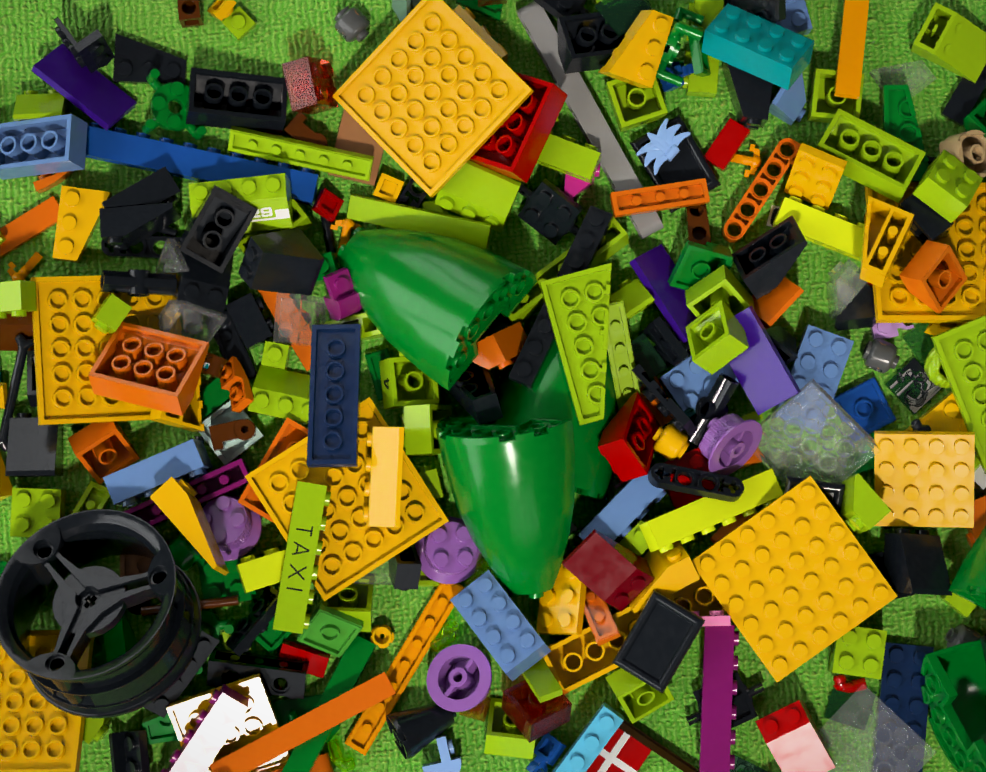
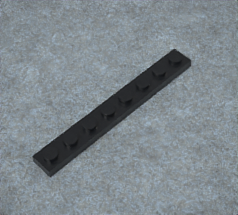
[508,206,613,389]

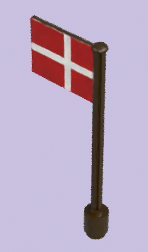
[586,719,699,772]

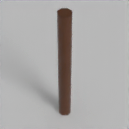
[141,595,240,616]

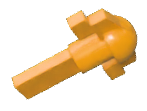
[731,144,762,178]
[330,218,361,253]
[7,251,43,281]

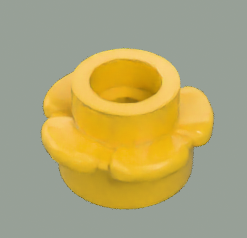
[370,624,394,648]

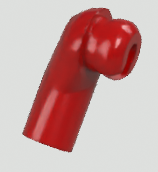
[833,674,867,693]

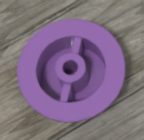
[699,413,762,475]
[203,496,262,561]
[415,516,482,584]
[426,644,492,712]

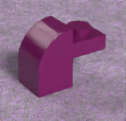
[323,267,362,321]

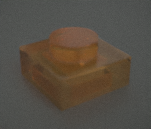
[459,697,491,722]

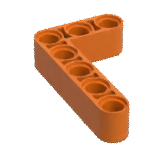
[722,138,801,243]

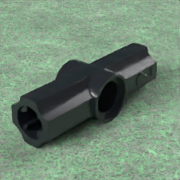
[100,270,177,297]
[687,373,739,446]

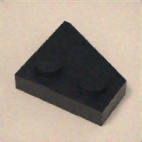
[638,316,689,367]

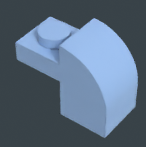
[422,734,462,772]

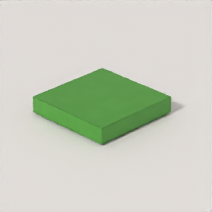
[297,603,363,658]

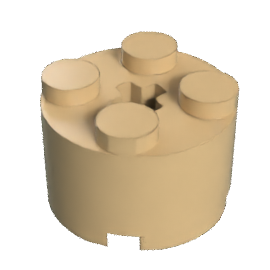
[939,130,986,178]

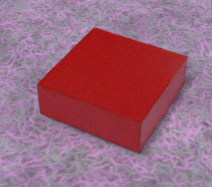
[312,188,344,222]

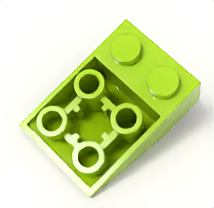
[911,2,986,83]

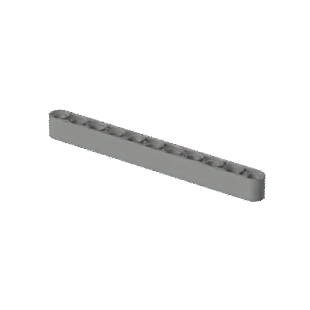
[516,1,664,239]

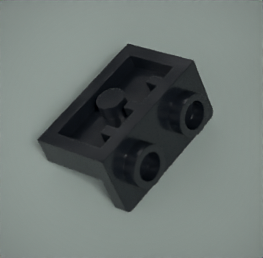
[109,730,150,772]

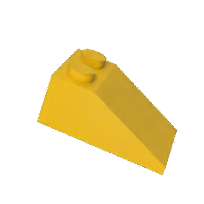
[629,541,700,613]

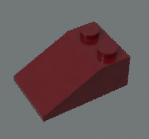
[562,529,654,611]

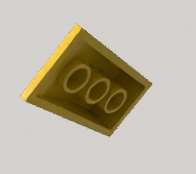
[150,476,229,576]

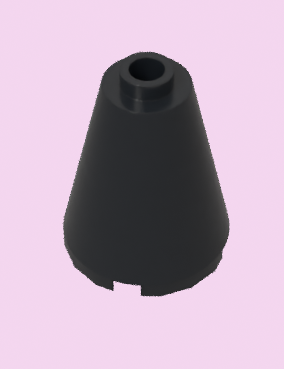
[386,703,457,759]

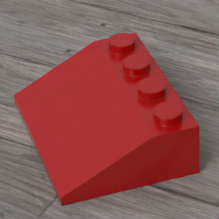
[469,72,568,183]

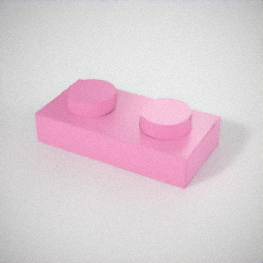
[691,610,731,626]

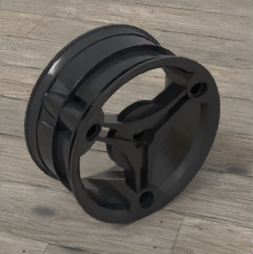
[0,509,202,718]

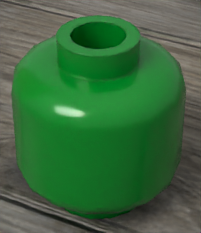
[168,535,201,571]

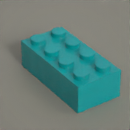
[701,3,814,90]

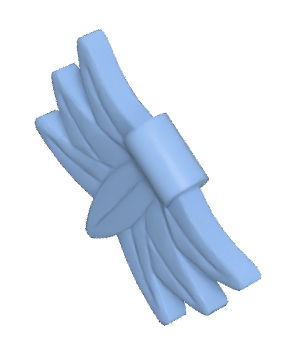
[636,118,691,176]

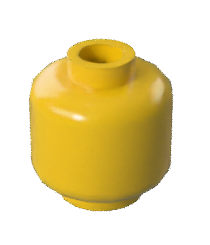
[652,424,690,461]

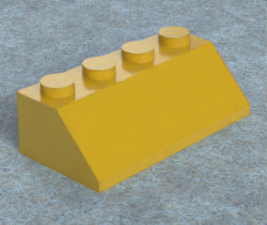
[363,427,404,528]

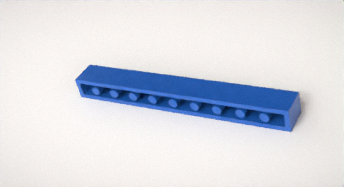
[86,122,320,206]

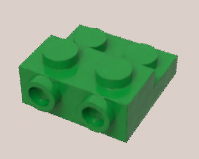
[668,240,733,290]
[198,554,257,602]

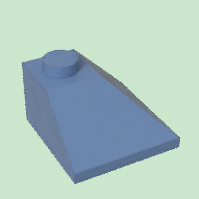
[769,74,806,126]

